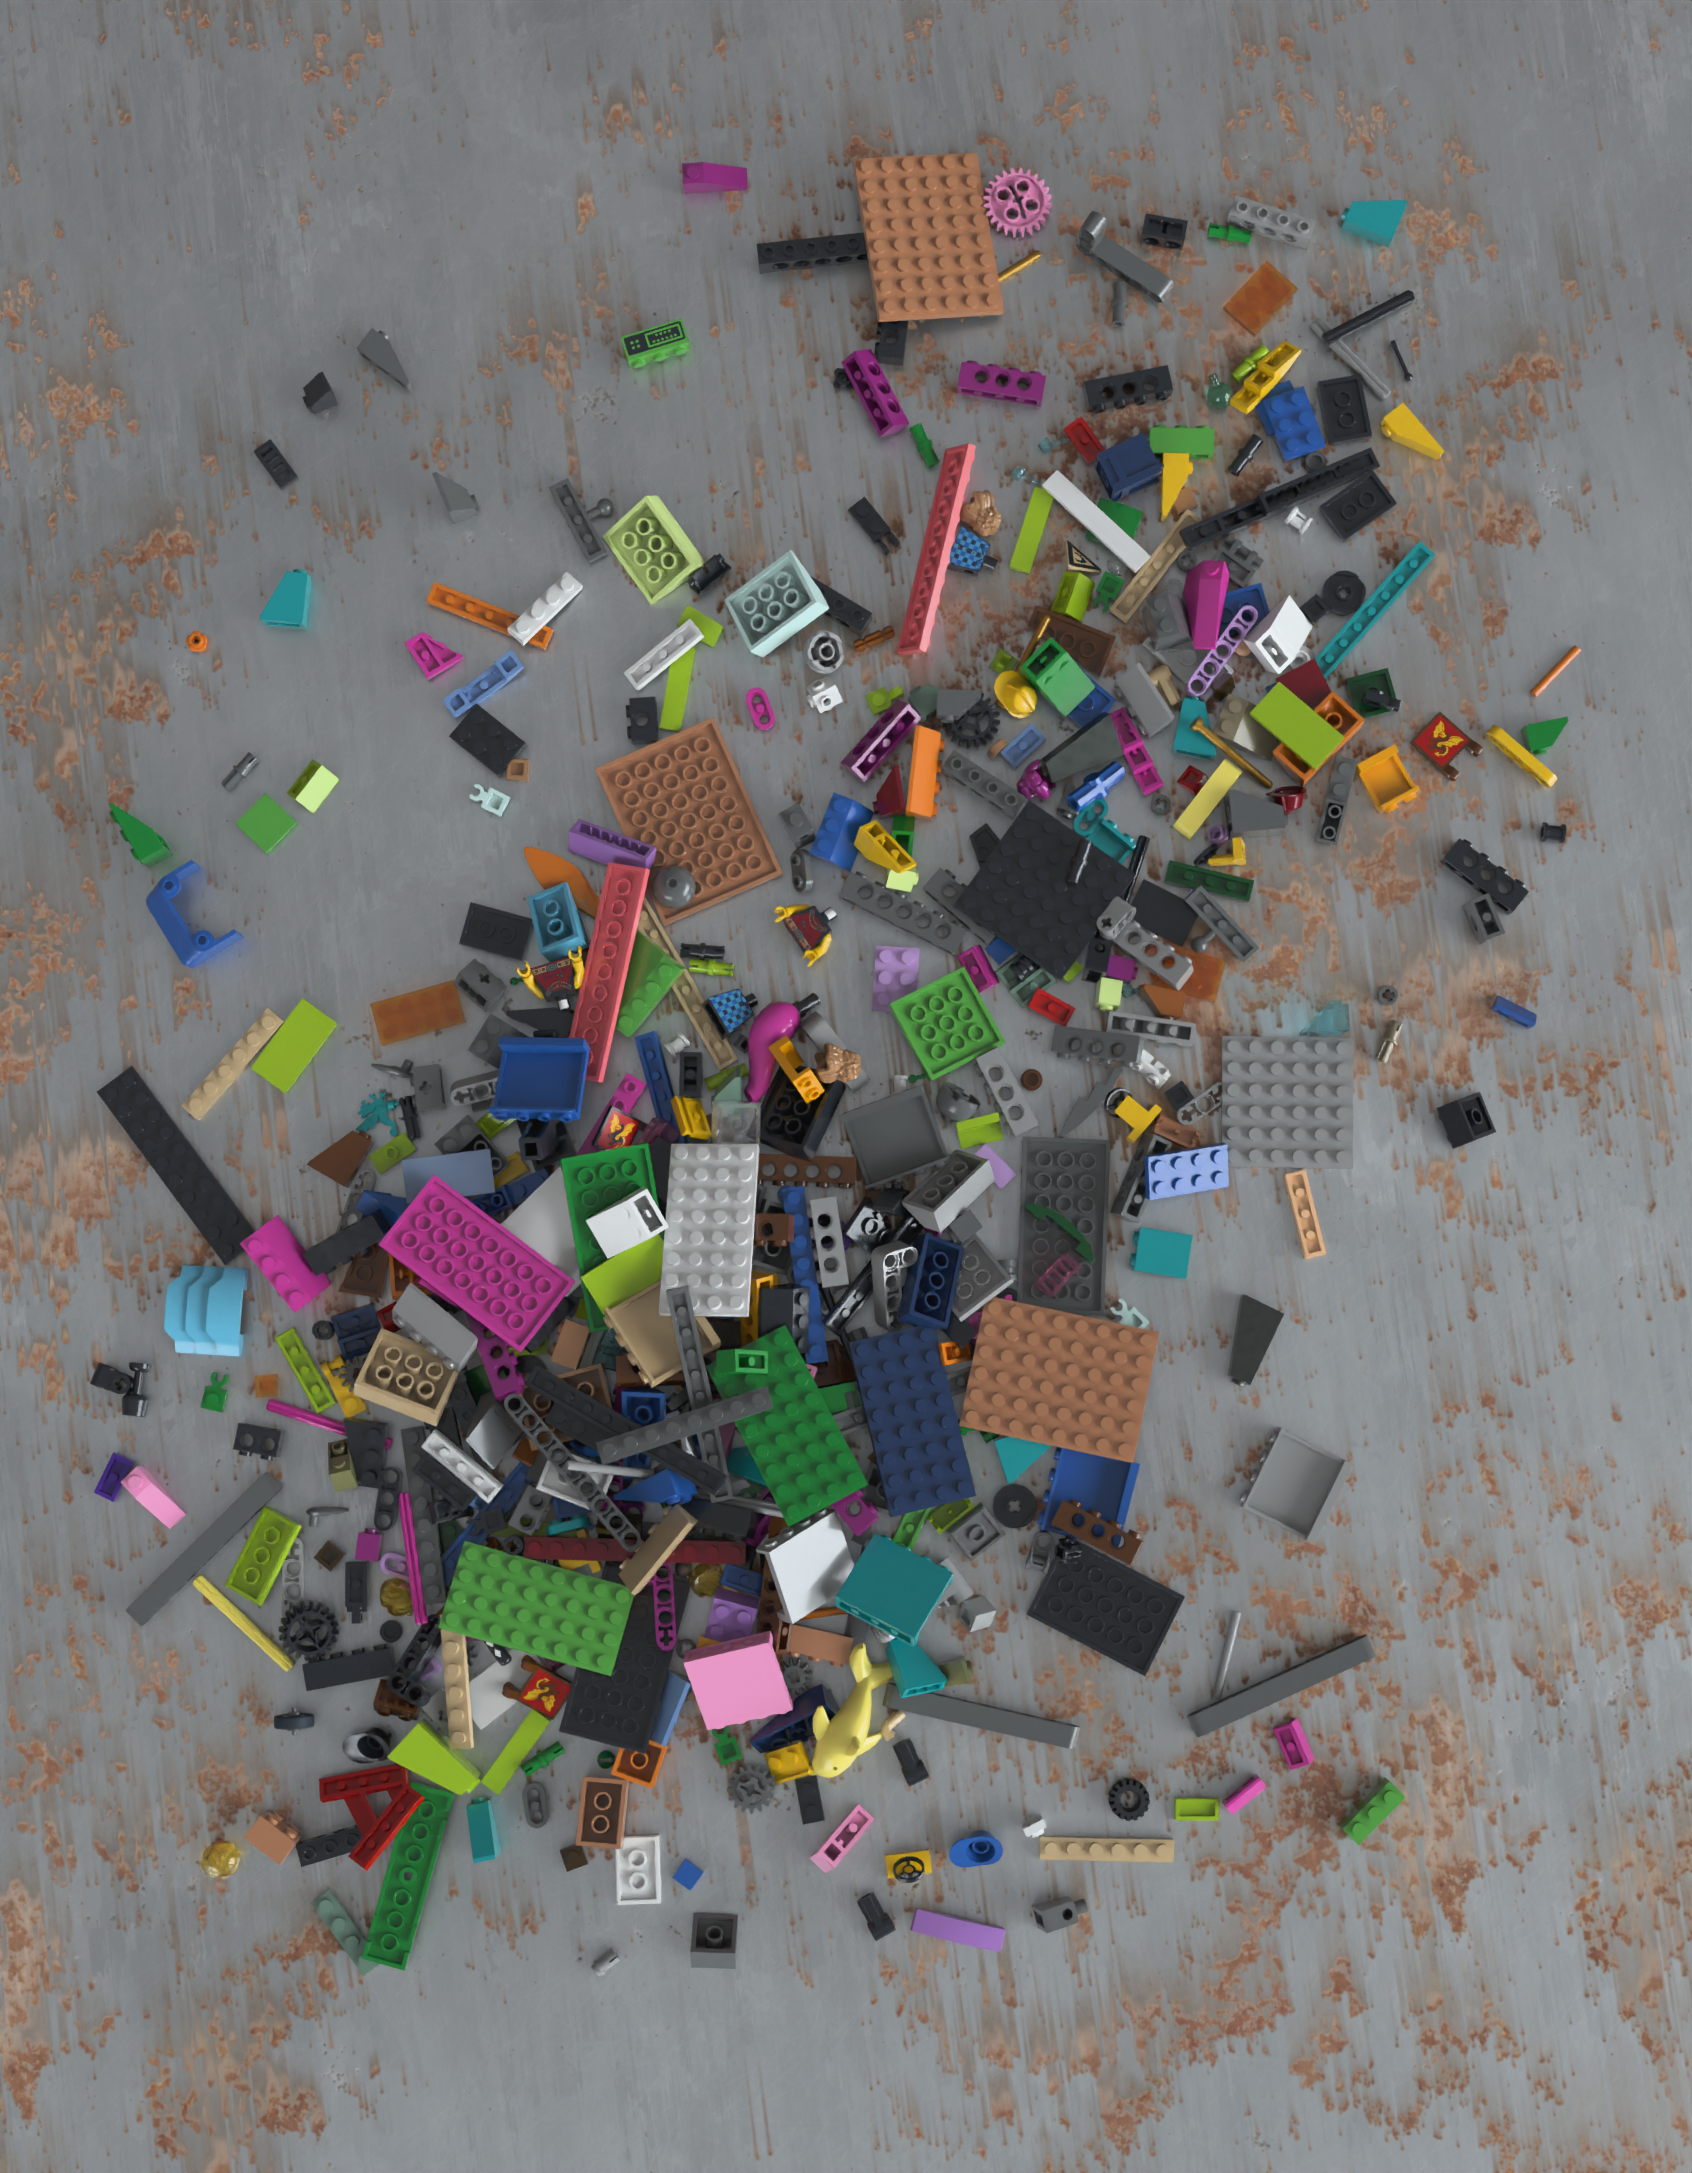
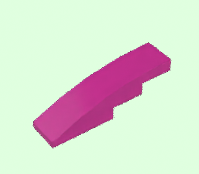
[1110,707,1163,796]

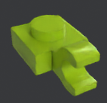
[865,685,905,716]

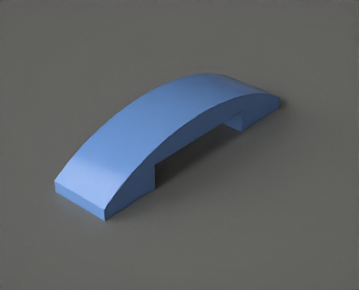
[442,650,524,718]

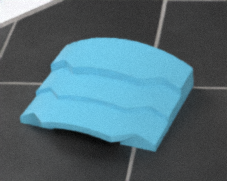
[164,1265,249,1356]

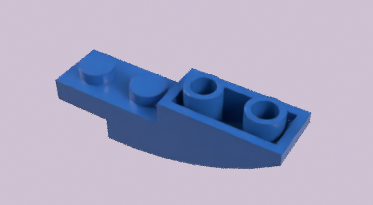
[470,1167,550,1216]

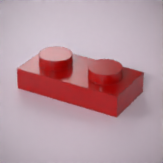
[1064,416,1106,465]
[1027,987,1076,1027]

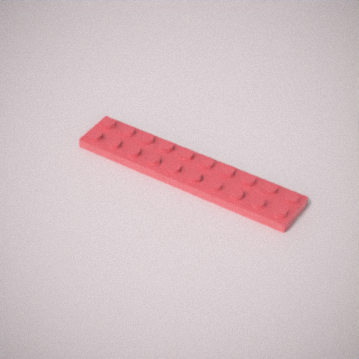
[896,443,976,655]
[569,862,650,1083]

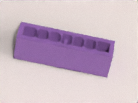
[568,819,656,870]

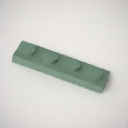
[311,1888,379,1976]

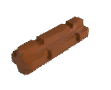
[854,626,895,652]

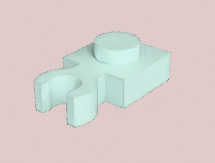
[469,784,510,817]
[1110,1299,1149,1328]

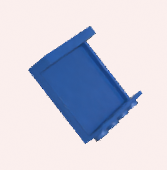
[488,1037,590,1122]
[1037,1447,1140,1547]

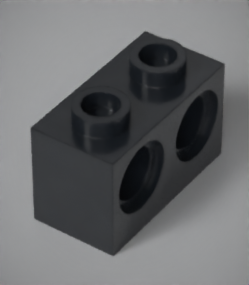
[1140,213,1188,251]
[233,1423,286,1461]

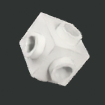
[806,675,843,713]

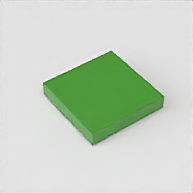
[235,793,297,854]

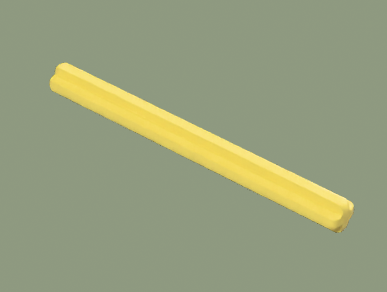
[192,1575,295,1671]

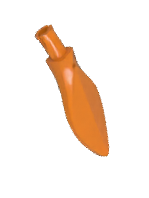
[524,847,600,920]

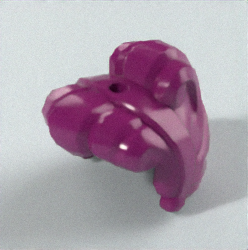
[1016,759,1056,799]

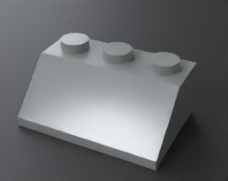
[1113,662,1175,739]

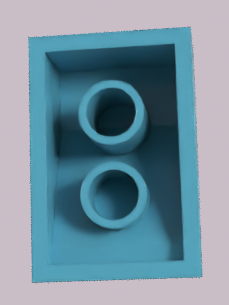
[527,882,589,962]

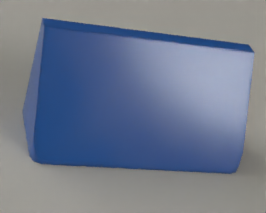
[1491,996,1537,1029]

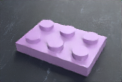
[872,945,919,1012]

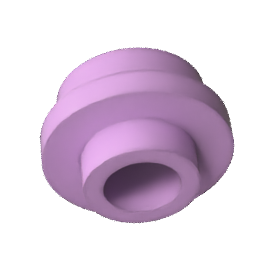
[1208,825,1229,846]

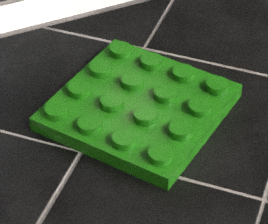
[888,967,1006,1082]

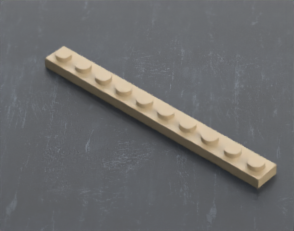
[638,896,739,1071]

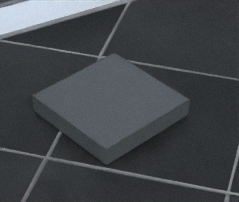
[946,1502,1005,1561]

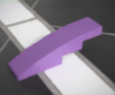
[910,1908,1005,1952]

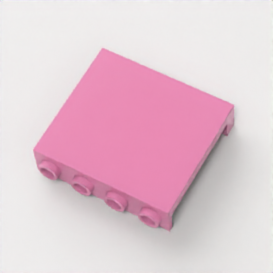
[683,1631,794,1730]

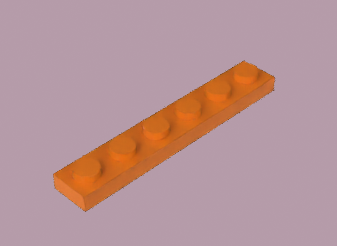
[426,582,554,651]

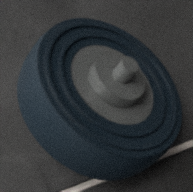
[274,1707,314,1735]

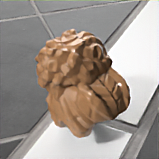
[959,490,1002,537]
[814,1042,862,1083]

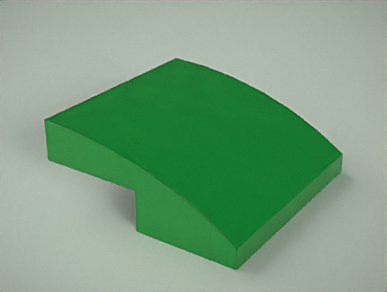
[1086,498,1143,544]

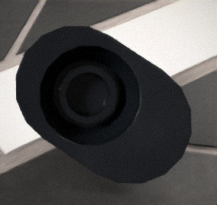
[342,1727,392,1764]

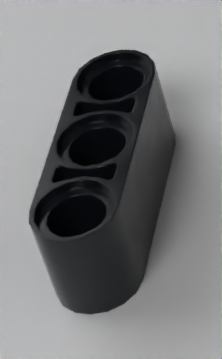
[374,1466,403,1531]

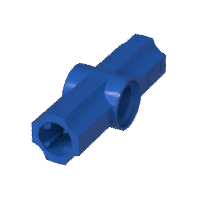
[1066,761,1126,812]

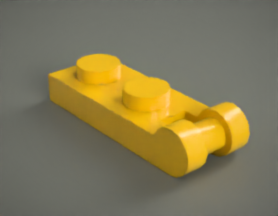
[320,1354,368,1418]

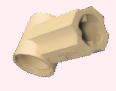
[1146,664,1182,709]

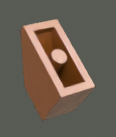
[1138,984,1186,1020]

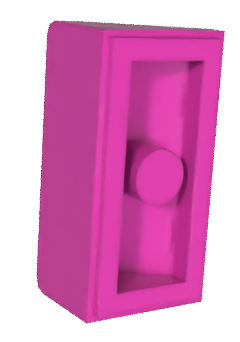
[957,945,999,993]
[1273,1718,1315,1770]
[1222,1774,1266,1814]

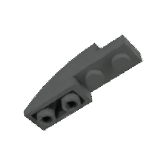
[1315,755,1358,846]

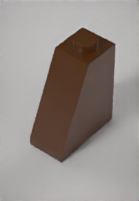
[307,1130,375,1188]

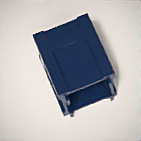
[1094,432,1164,502]

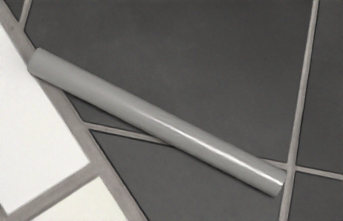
[566,1461,654,1478]
[1212,1611,1241,1700]

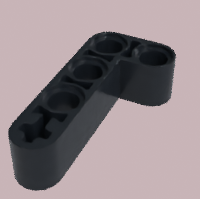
[387,1614,442,1707]

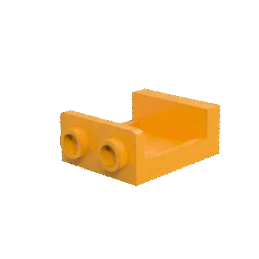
[1355,744,1420,813]
[768,1035,824,1103]

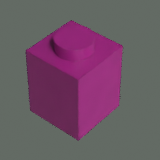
[1105,954,1138,984]
[355,1528,384,1562]

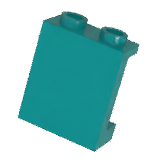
[1086,819,1136,864]
[1129,1227,1193,1279]

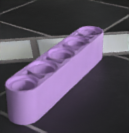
[1185,606,1258,697]

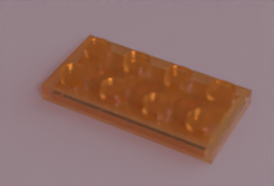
[370,980,466,1046]

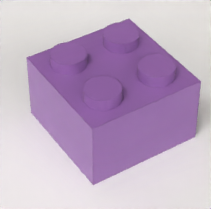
[704,1587,760,1642]

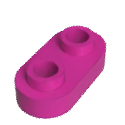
[746,688,775,730]

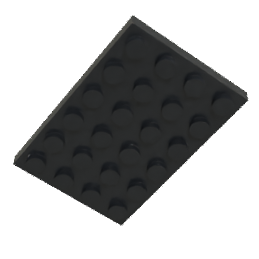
[1026,1535,1185,1676]

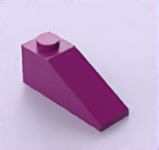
[682,162,748,194]

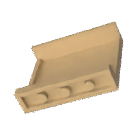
[603,1280,721,1388]

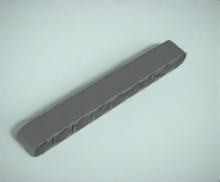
[504,1393,641,1552]
[126,1471,283,1627]
[1187,1634,1376,1737]
[882,1683,1080,1749]

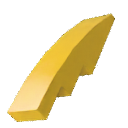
[1230,340,1301,414]

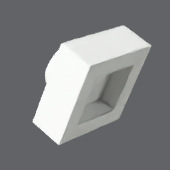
[1022,1816,1047,1838]

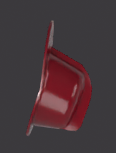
[1265,786,1307,814]

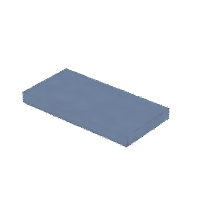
[401,1149,495,1204]

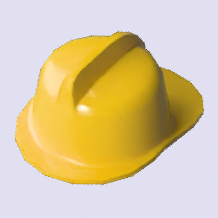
[994,670,1037,718]

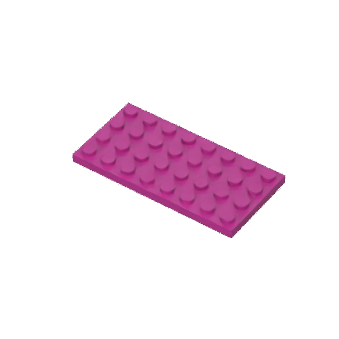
[378,1175,575,1353]

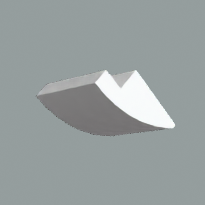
[501,1166,581,1297]

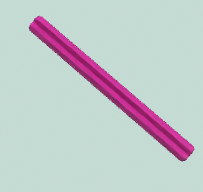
[266,1399,393,1450]
[398,1492,428,1625]

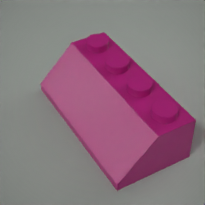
[240,1215,332,1313]

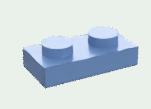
[1000,723,1046,769]

